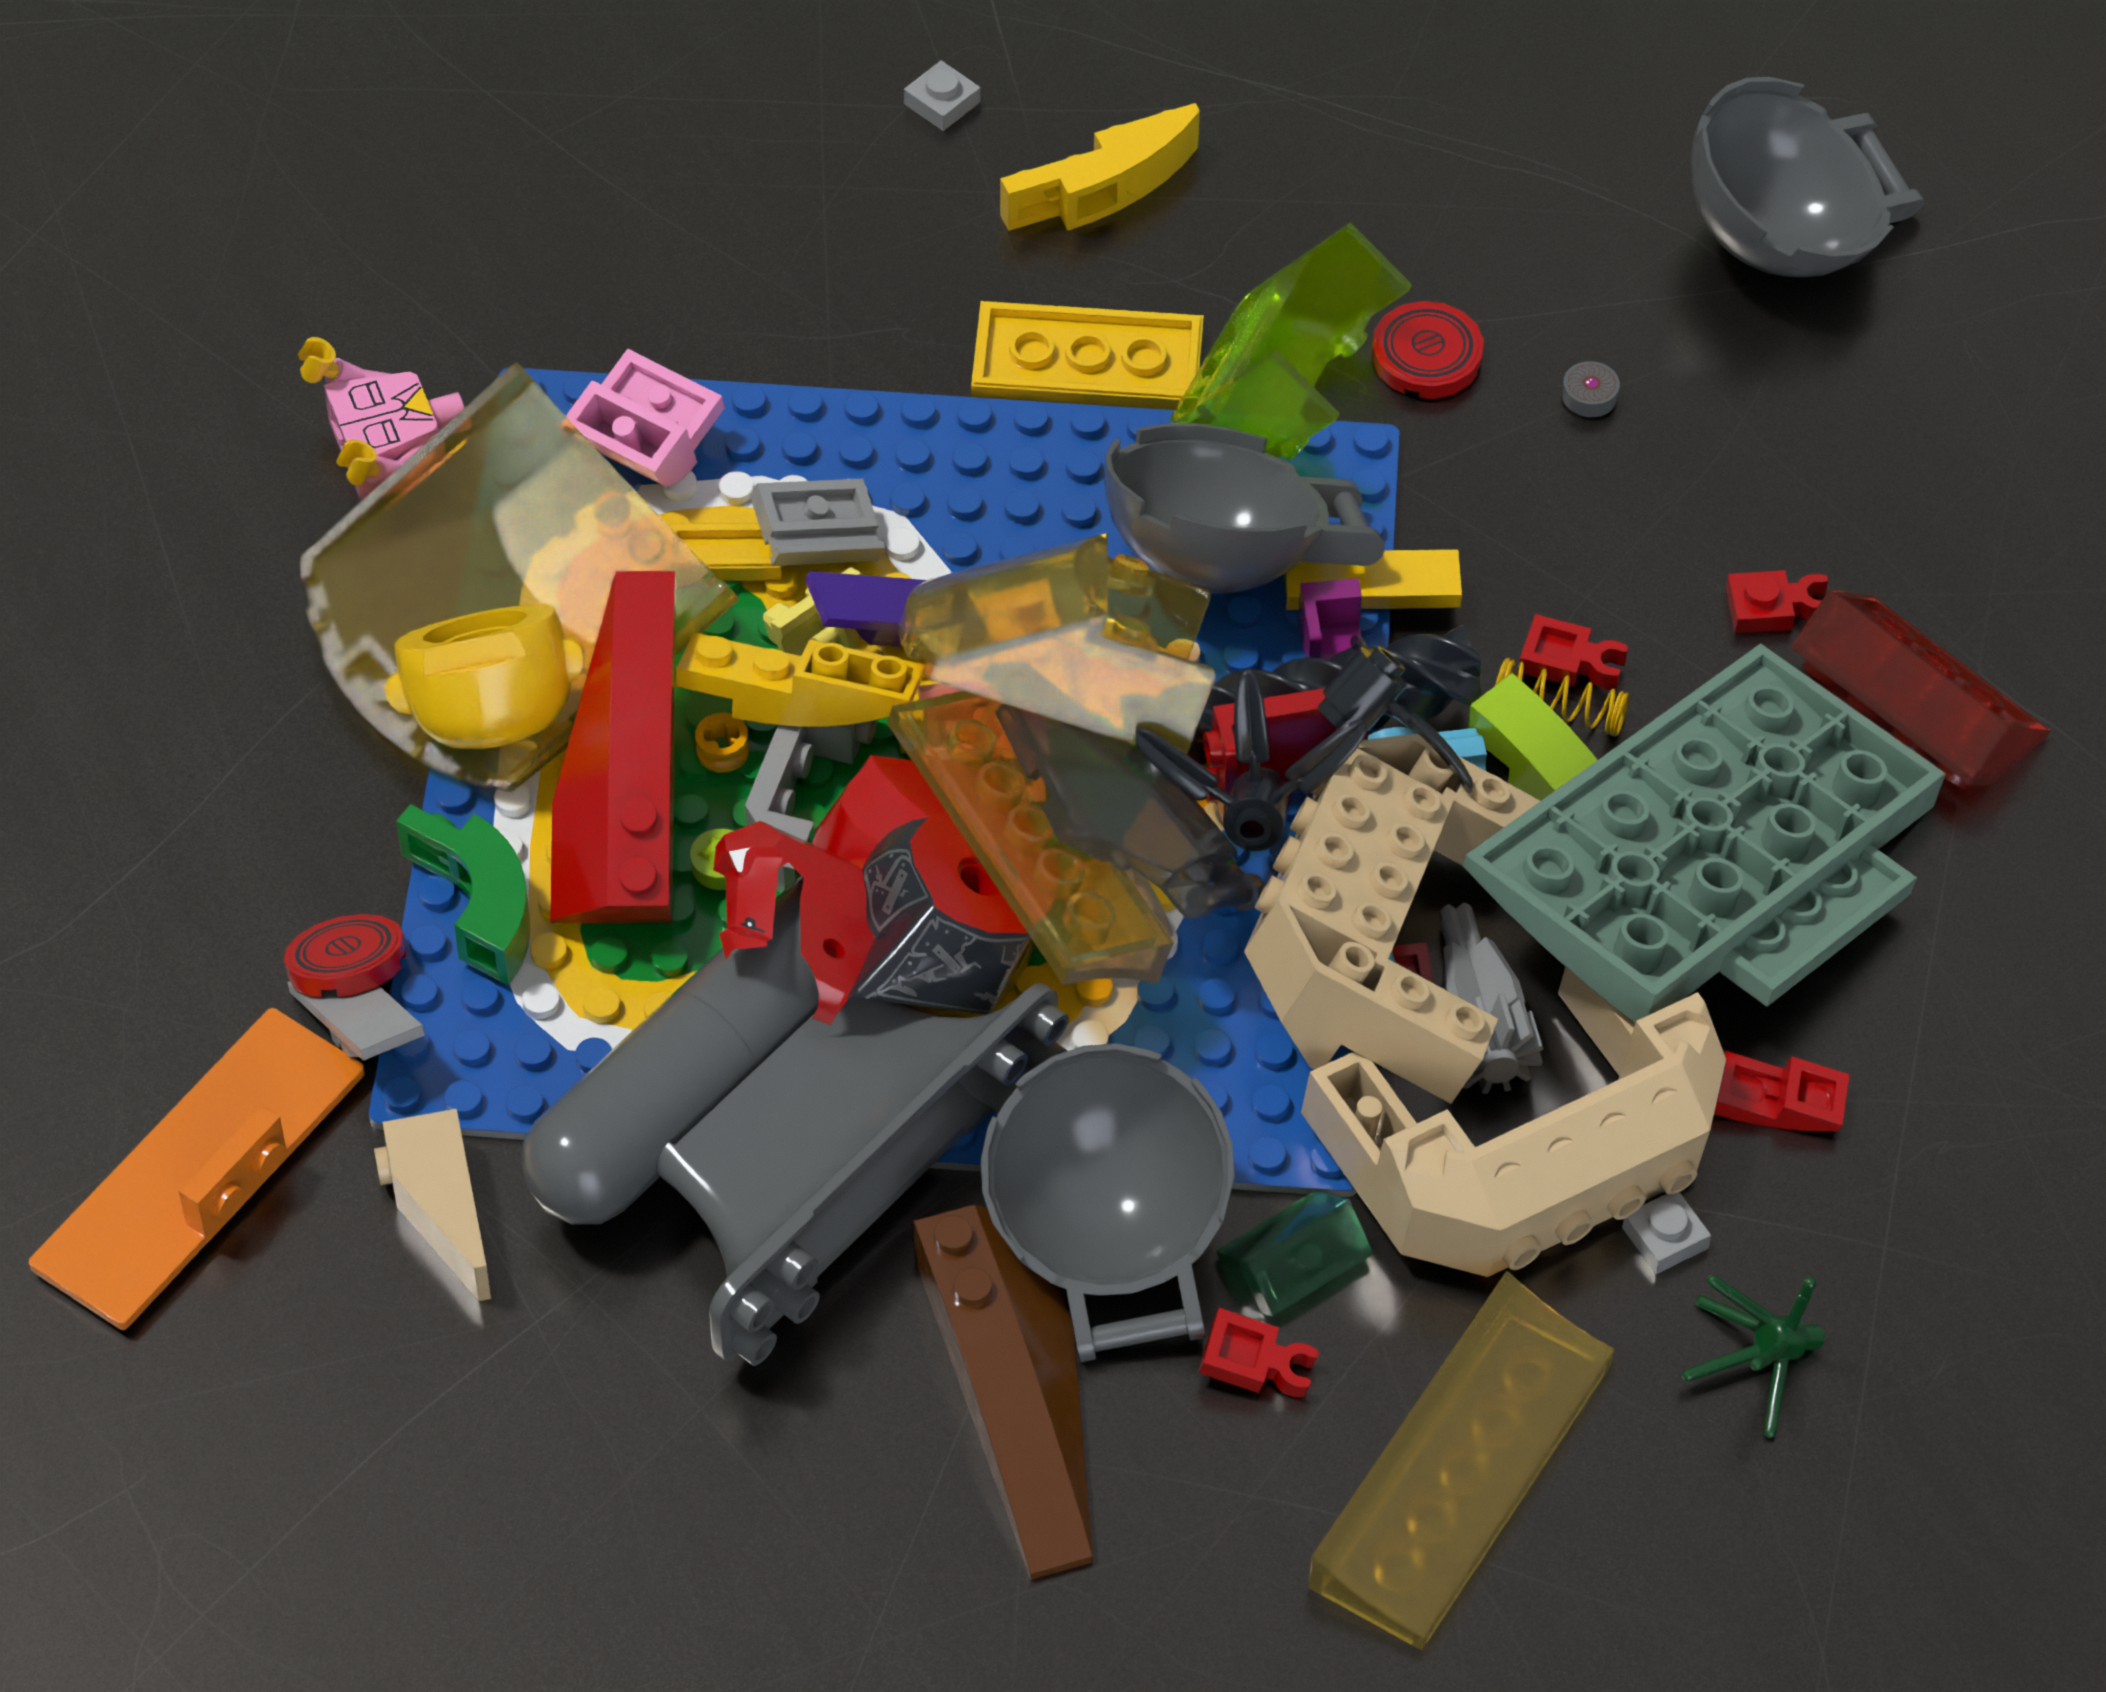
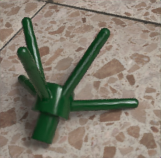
[1682,1275,1825,1438]

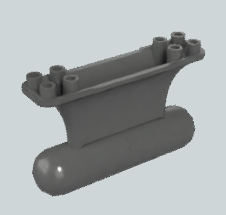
[520,875,1069,1366]

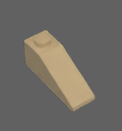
[374,1109,491,1301]

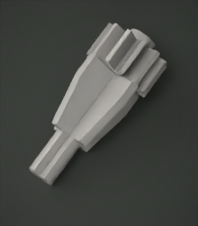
[1440,903,1543,1094]

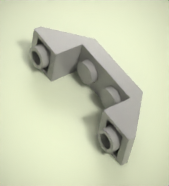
[745,720,878,894]

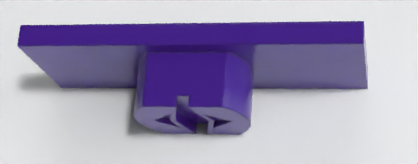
[805,571,984,647]

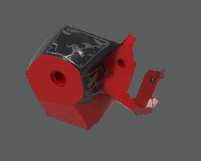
[713,755,1061,1025]

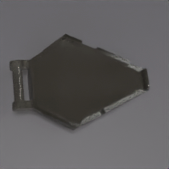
[982,660,1266,919]

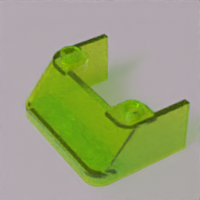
[1170,222,1412,460]

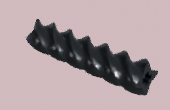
[1120,625,1482,779]

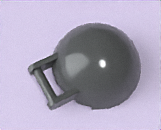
[1689,76,1925,277]
[1104,423,1385,594]
[981,1044,1235,1362]

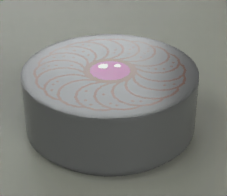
[1562,361,1620,417]

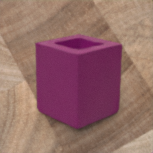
[1298,578,1362,660]

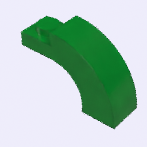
[397,804,530,985]

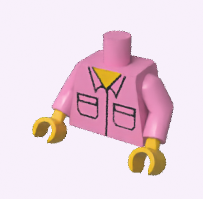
[298,337,467,500]

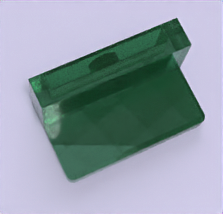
[1216,1191,1374,1316]

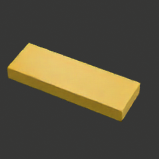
[1284,550,1462,610]

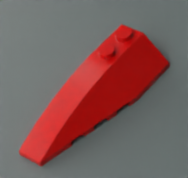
[550,571,676,923]

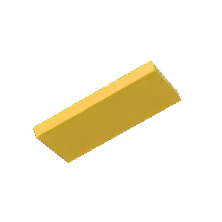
[971,301,1204,412]

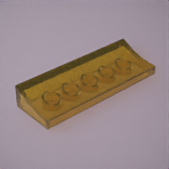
[887,683,1174,985]
[1309,1271,1615,1650]

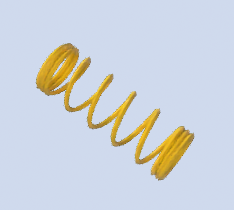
[1495,658,1630,737]

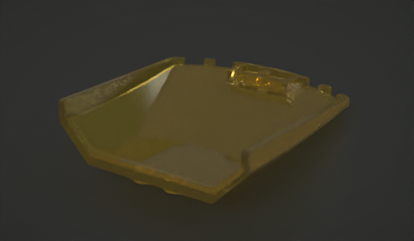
[300,363,739,792]

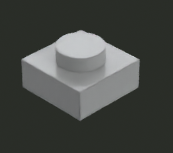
[904,60,981,131]
[1622,1192,1711,1274]

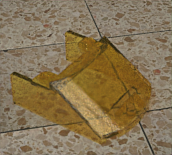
[898,533,1215,755]

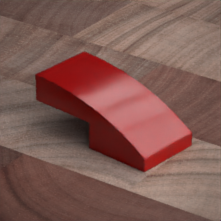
[1714,1050,1850,1131]

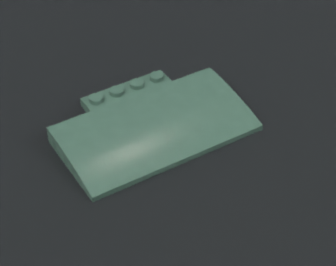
[1462,644,1946,1023]

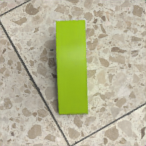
[1468,673,1597,801]

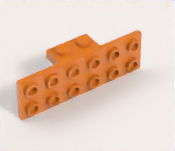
[29,1008,365,1330]

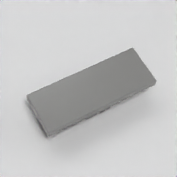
[287,981,425,1061]

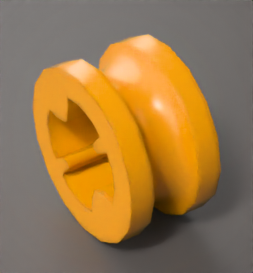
[695,713,749,773]

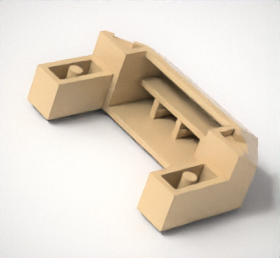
[1244,733,1540,1104]
[1301,967,1726,1277]

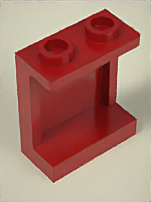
[1203,688,1369,823]

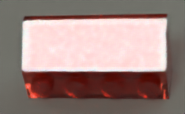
[1791,589,2051,788]

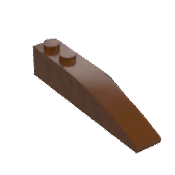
[914,1204,1093,1580]

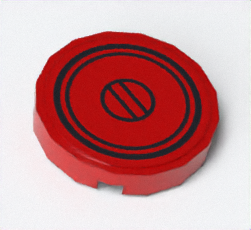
[1371,301,1484,399]
[283,914,408,998]

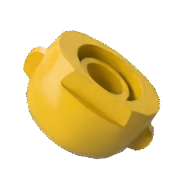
[384,604,584,749]

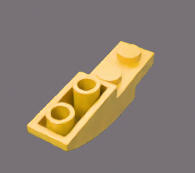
[1000,103,1200,231]
[675,632,925,727]

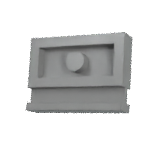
[750,479,886,566]

